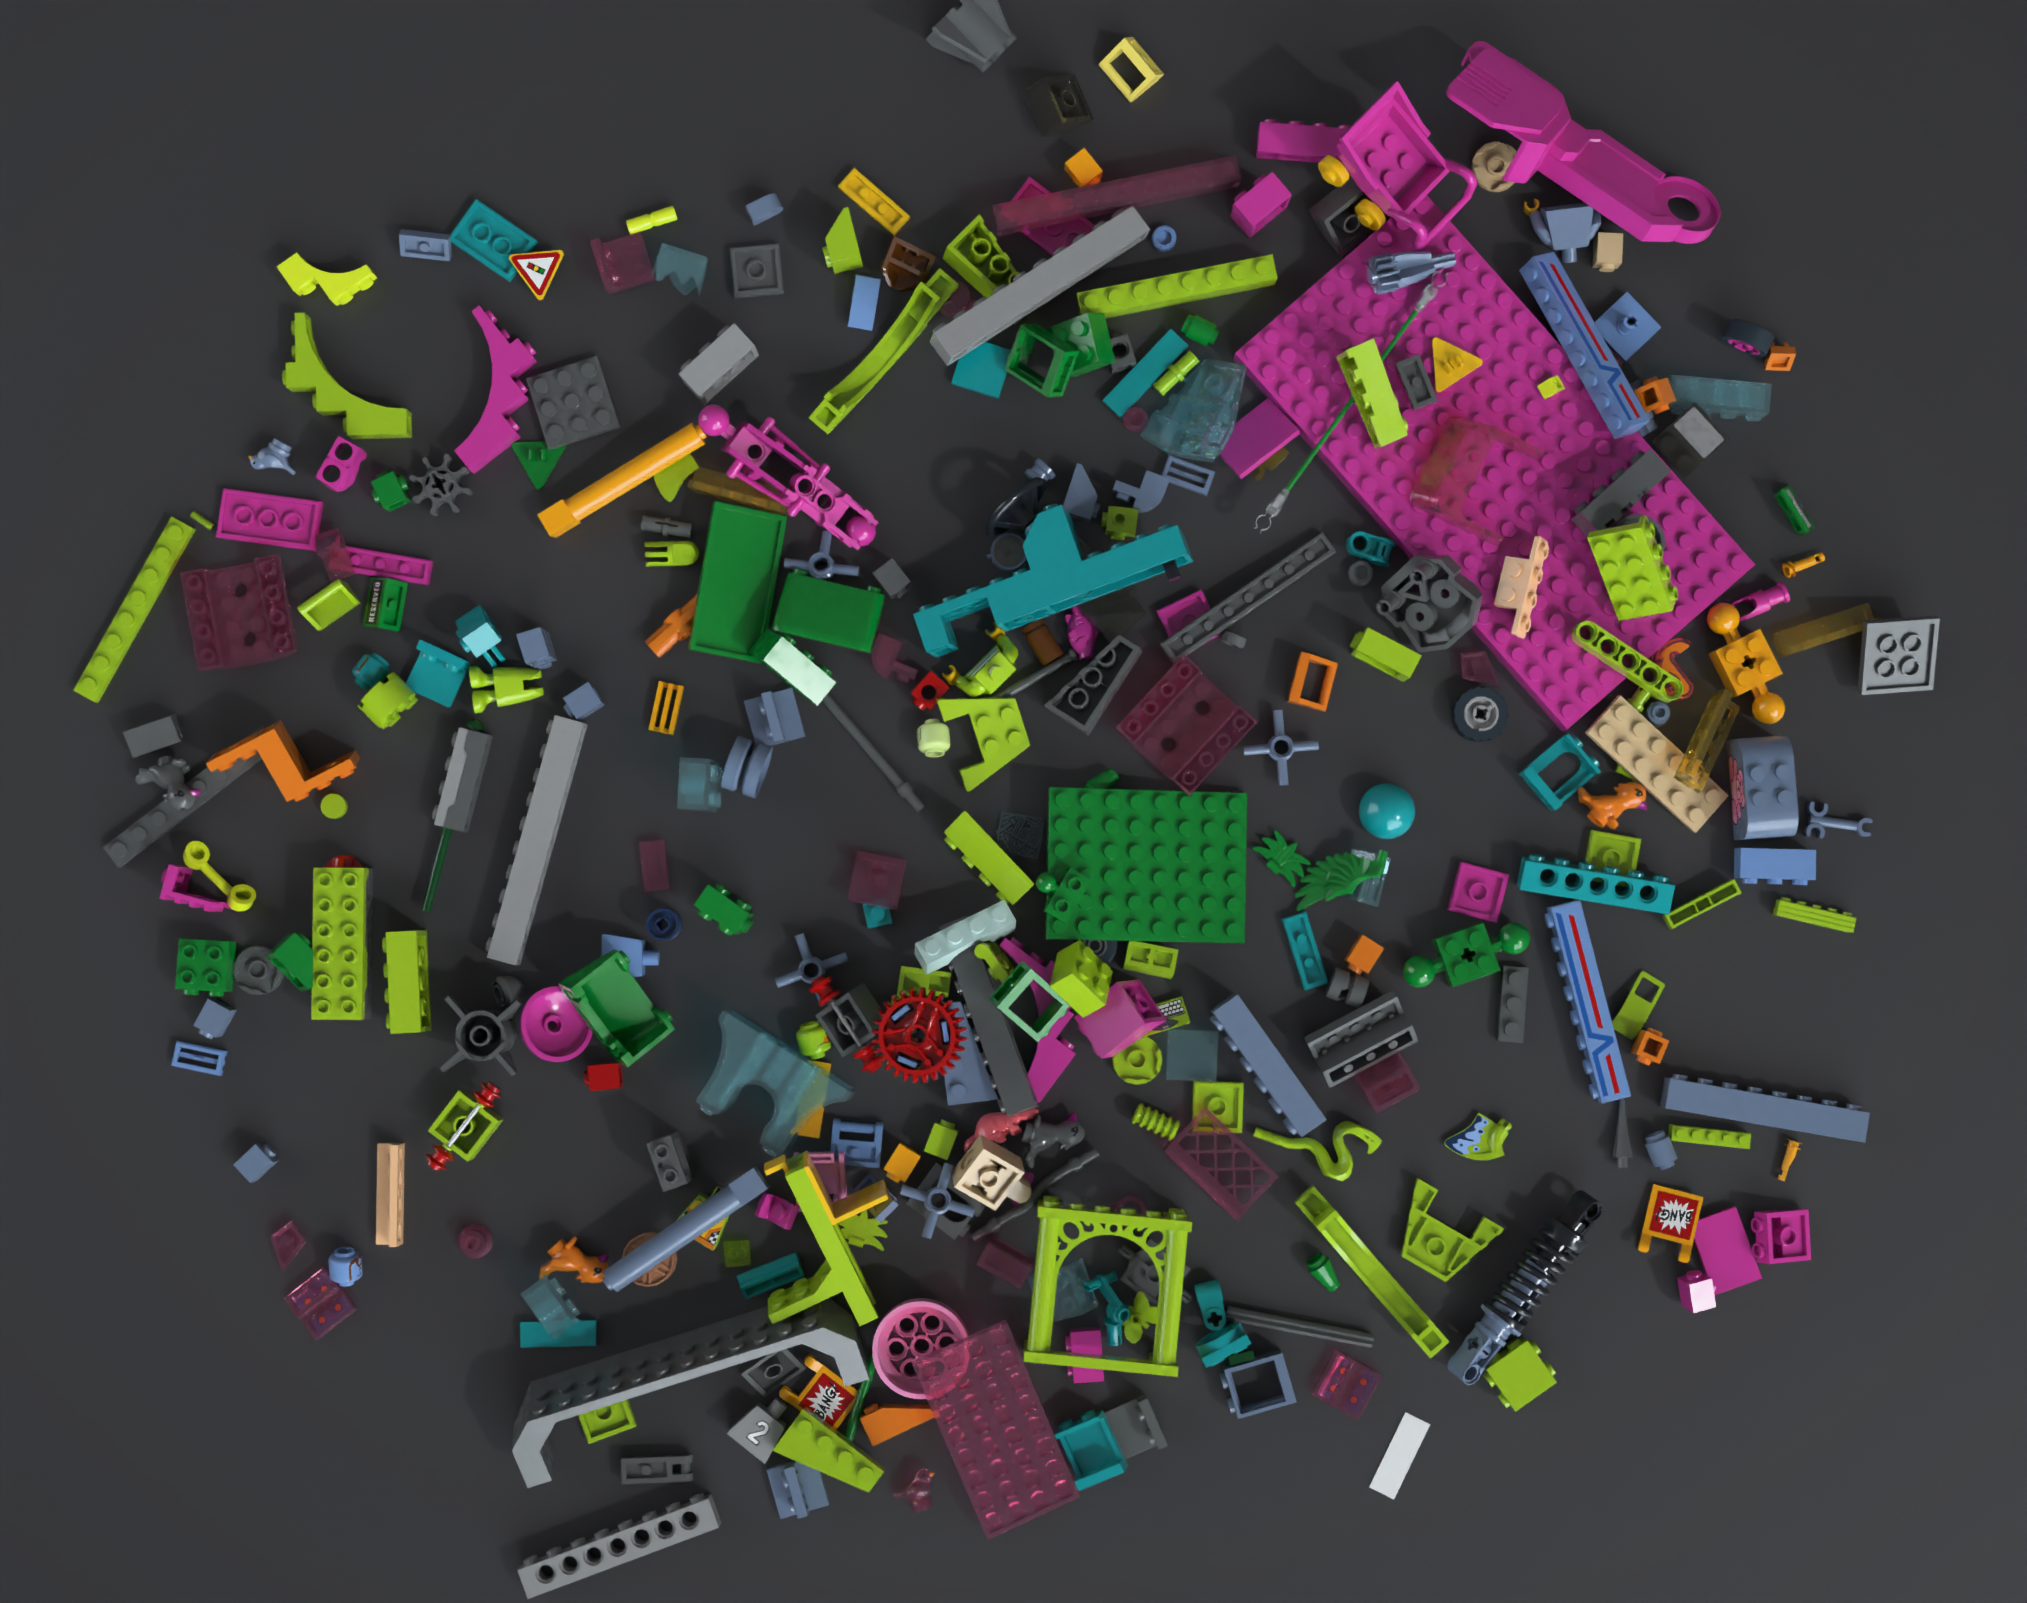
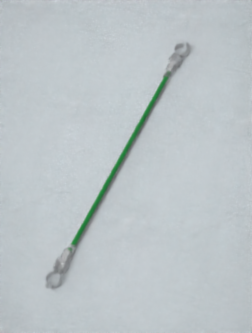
[1254,268,1449,534]

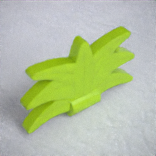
[838,1210,888,1251]

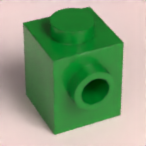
[371,470,411,512]

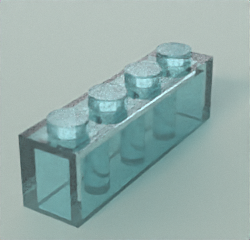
[1668,375,1772,421]

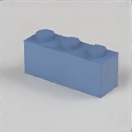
[1734,848,1816,885]

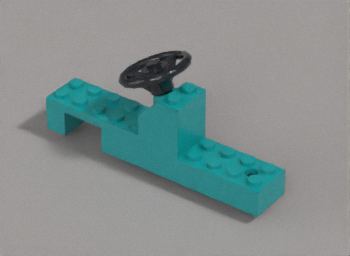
[913,477,1193,658]

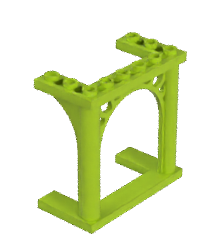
[1023,1195,1192,1377]

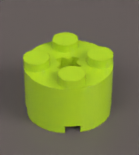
[358,672,418,730]

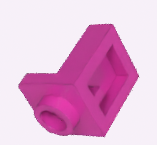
[755,1192,800,1230]

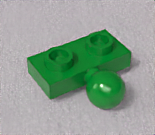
[1036,867,1092,924]

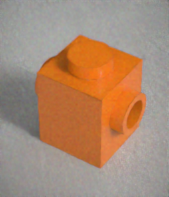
[1634,376,1677,414]
[1630,1027,1669,1066]

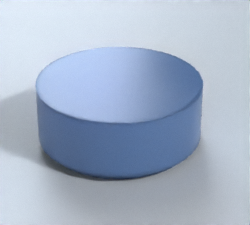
[1151,225,1177,252]

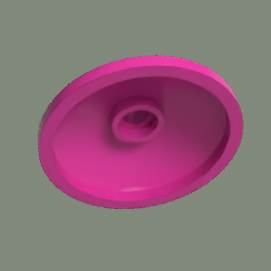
[519,986,593,1062]

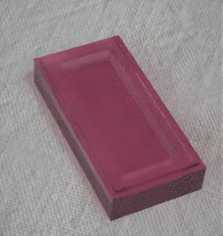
[639,839,670,892]

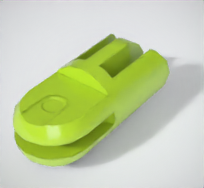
[644,541,699,567]

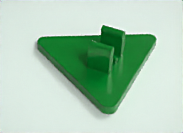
[511,442,566,490]

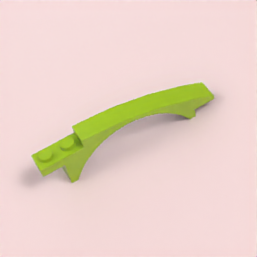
[809,268,959,434]
[1294,1185,1449,1359]

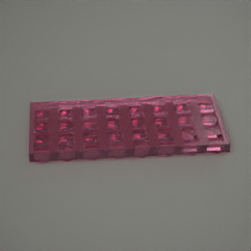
[911,1320,1080,1540]

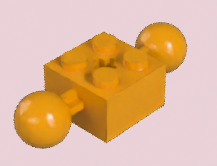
[1707,603,1785,724]

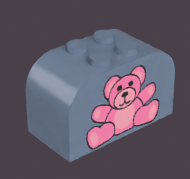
[1726,735,1799,840]

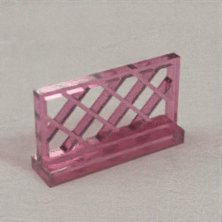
[1163,1107,1279,1221]

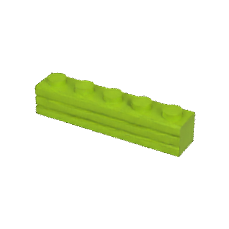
[1662,879,1742,929]
[1773,897,1857,933]
[1668,1124,1751,1149]

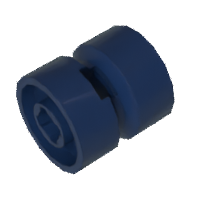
[646,908,683,941]

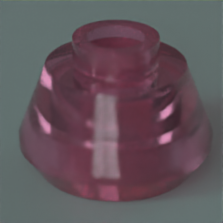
[458,1224,492,1259]

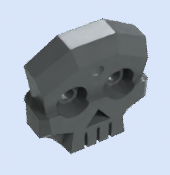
[1376,550,1483,653]

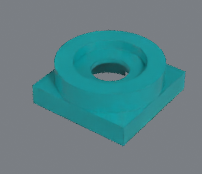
[1195,1321,1251,1368]

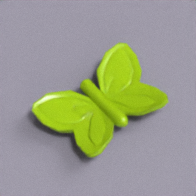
[1122,1291,1157,1343]

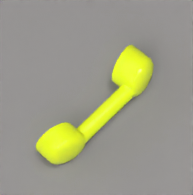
[183,841,256,911]

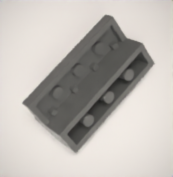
[1304,990,1419,1088]

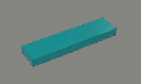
[1102,329,1189,419]

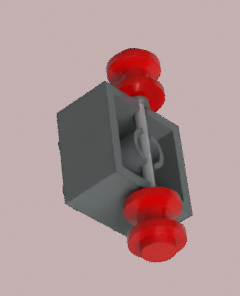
[809,975,883,1074]

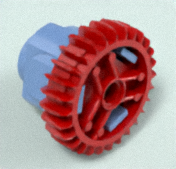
[871,987,967,1083]

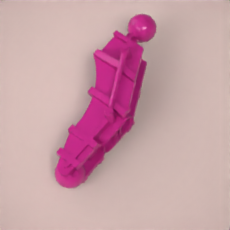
[698,404,879,551]

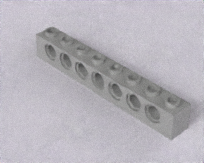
[517,1493,721,1599]

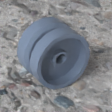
[721,736,773,799]

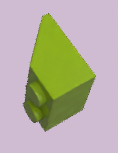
[822,207,863,274]

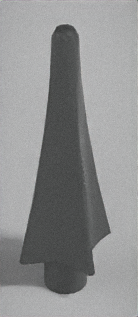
[1612,1098,1633,1168]

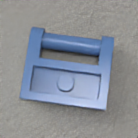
[830,1118,884,1168]

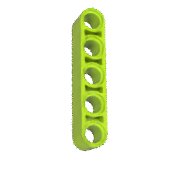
[1571,621,1683,702]

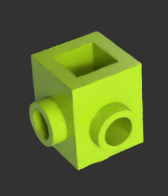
[1101,506,1138,540]

